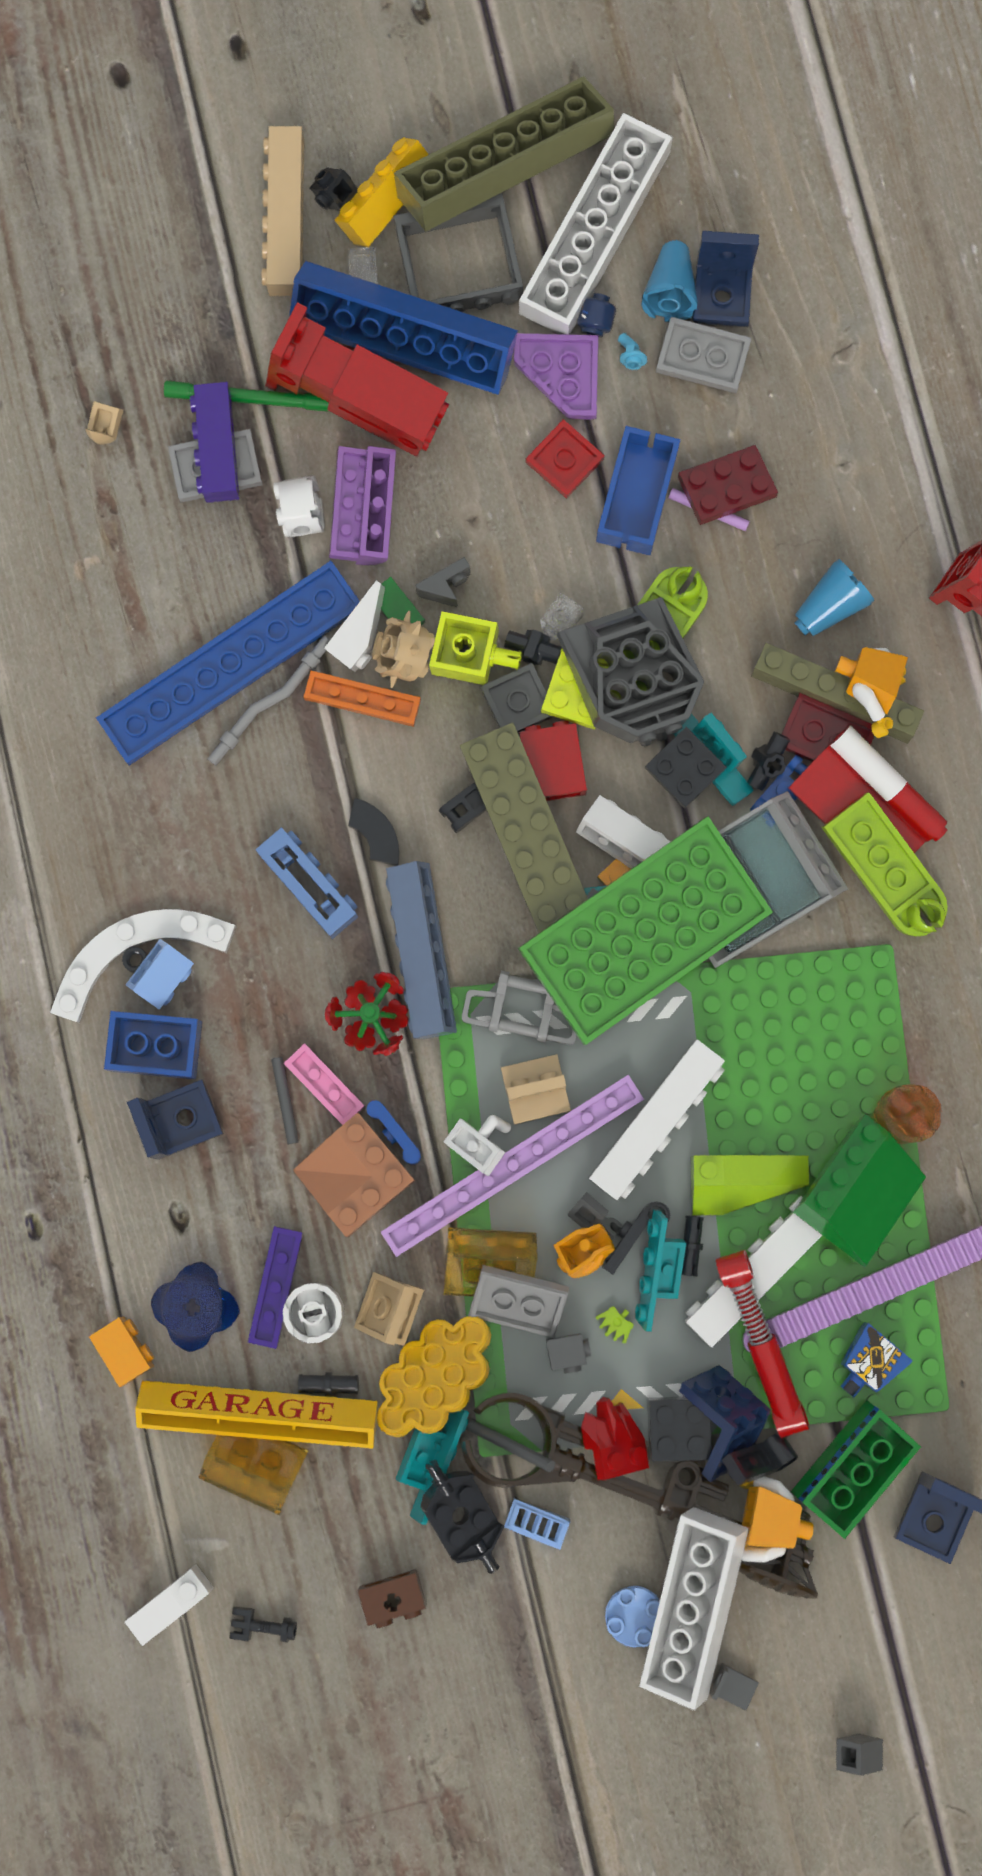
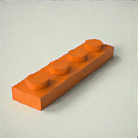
[304,670,421,727]

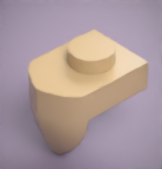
[85,401,123,444]

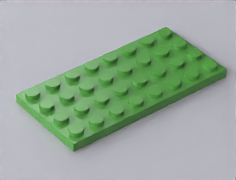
[518,816,773,1045]

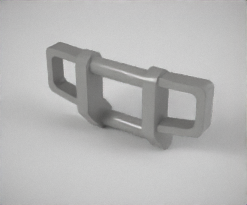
[462,970,577,1045]

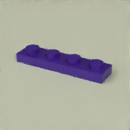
[248,1226,303,1349]

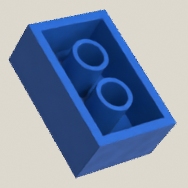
[104,1011,202,1079]

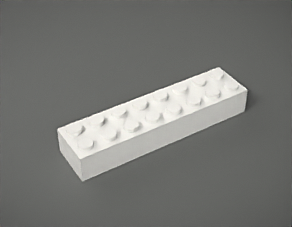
[519,113,672,335]

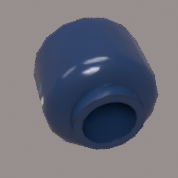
[577,293,616,338]

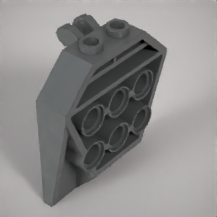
[557,597,704,747]

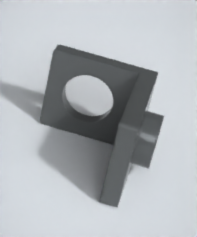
[709,1664,759,1710]

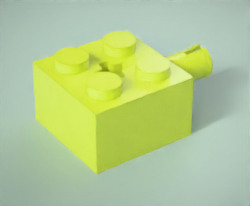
[429,611,522,685]

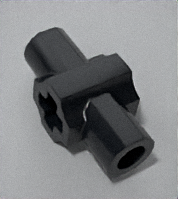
[504,630,562,665]
[747,731,790,791]

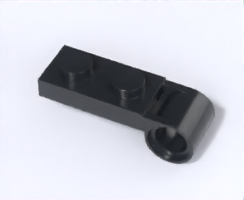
[602,1202,670,1275]
[722,1432,798,1486]

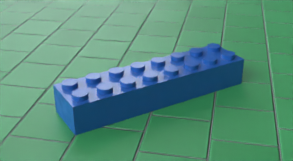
[289,261,518,395]

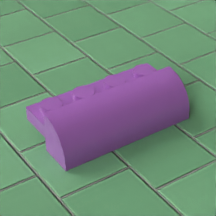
[329,446,396,565]

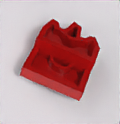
[581,1397,649,1480]

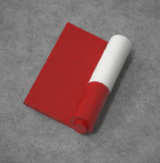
[788,725,948,854]

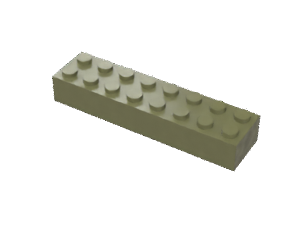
[394,76,614,232]
[460,723,588,933]

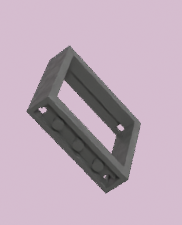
[394,193,523,312]

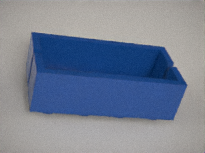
[596,426,681,556]

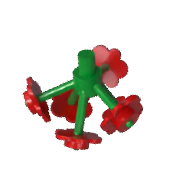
[325,972,409,1056]

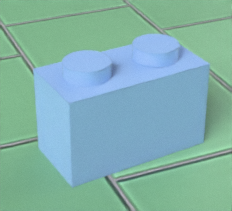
[126,939,194,1010]

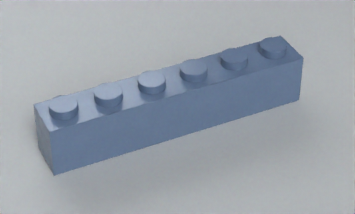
[386,861,457,1039]

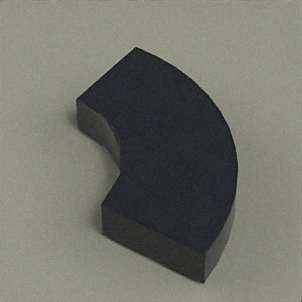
[348,798,400,866]

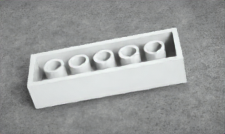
[639,1507,749,1710]

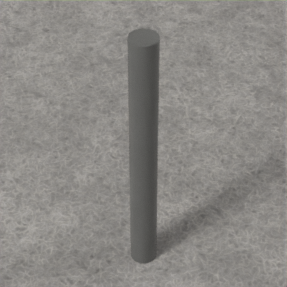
[466,1417,555,1472]

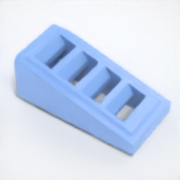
[504,1498,570,1550]

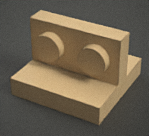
[501,1054,571,1125]
[354,1272,424,1346]

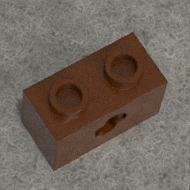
[358,1569,427,1628]

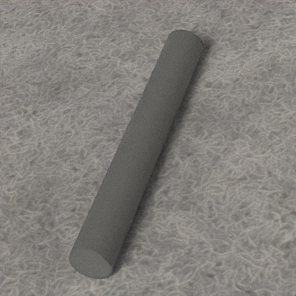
[271,1057,299,1145]

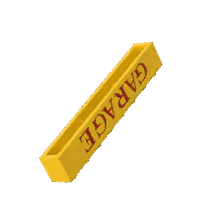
[135,1381,378,1449]

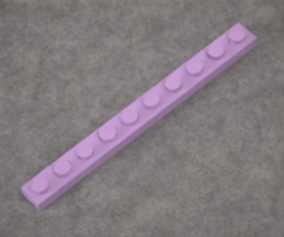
[381,1075,644,1257]

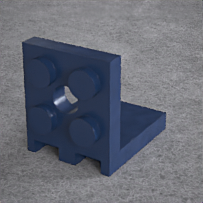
[693,231,759,327]
[127,1079,224,1160]
[679,1365,771,1482]
[894,1471,982,1564]

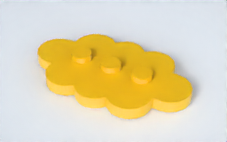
[377,1316,491,1437]

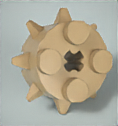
[372,611,435,688]

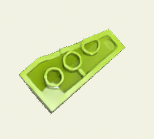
[691,1155,809,1215]

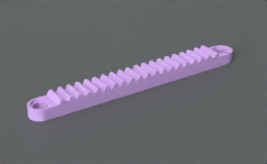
[742,1225,982,1353]

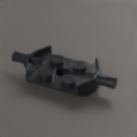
[420,1460,504,1574]

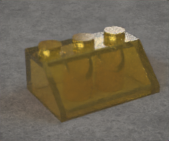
[443,1228,537,1297]
[198,1435,308,1515]

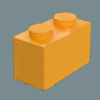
[89,1316,154,1388]

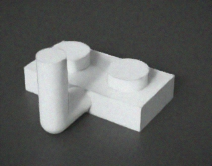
[444,1115,511,1176]

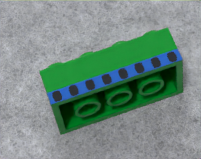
[790,1400,922,1539]

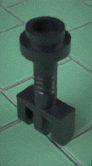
[229,1607,297,1643]

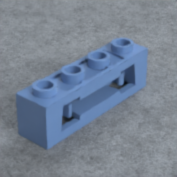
[255,827,358,939]

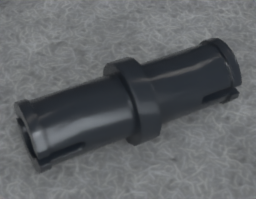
[682,1215,704,1277]
[298,1372,359,1396]

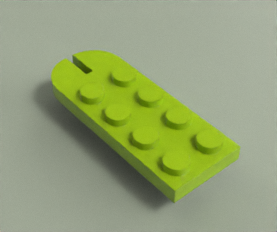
[610,566,708,700]
[821,792,948,936]

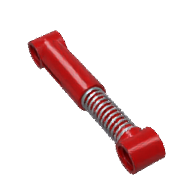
[715,1250,810,1438]

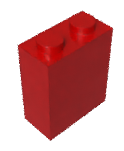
[519,721,587,801]

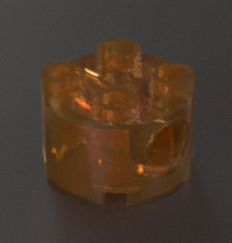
[874,1084,942,1144]

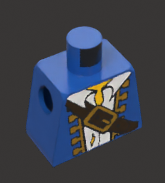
[840,1322,913,1397]

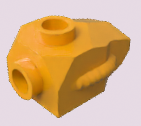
[553,1224,615,1278]

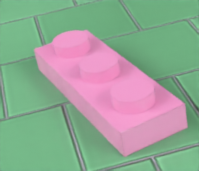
[284,1043,365,1125]

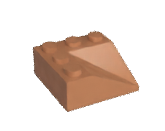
[293,1113,416,1237]

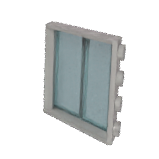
[709,791,848,968]

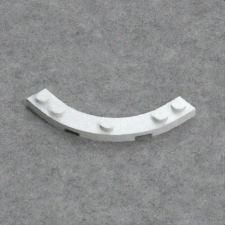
[50,909,236,1023]

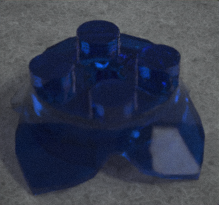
[151,1262,240,1352]

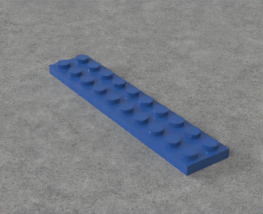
[96,561,360,766]

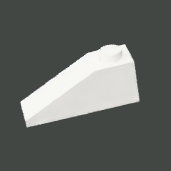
[324,580,385,672]
[125,1564,214,1646]

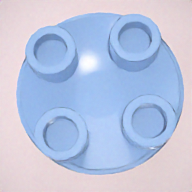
[605,1586,660,1647]

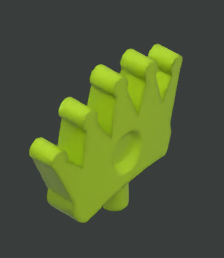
[596,1306,634,1344]

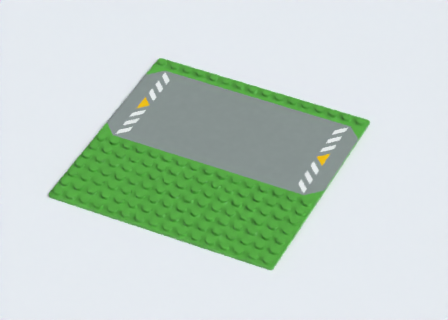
[439,944,949,1457]

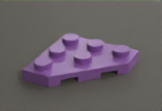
[514,333,598,420]

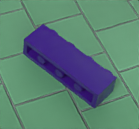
[190,382,240,503]

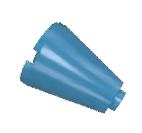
[641,240,698,322]
[794,559,874,636]

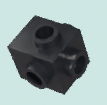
[310,167,358,211]

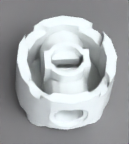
[273,475,325,538]
[283,1283,344,1343]

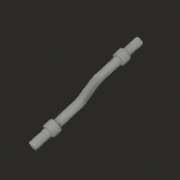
[207,636,330,766]

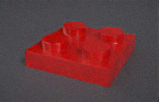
[525,419,605,499]

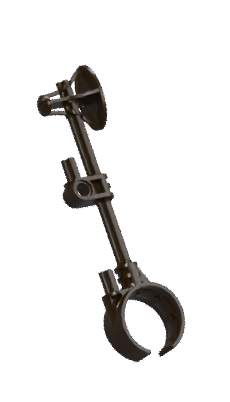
[461,1393,818,1599]

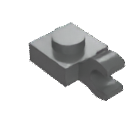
[567,1192,623,1240]

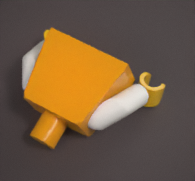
[835,647,908,738]
[739,1476,814,1563]

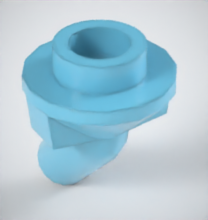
[618,333,647,370]

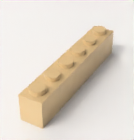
[262,126,304,296]

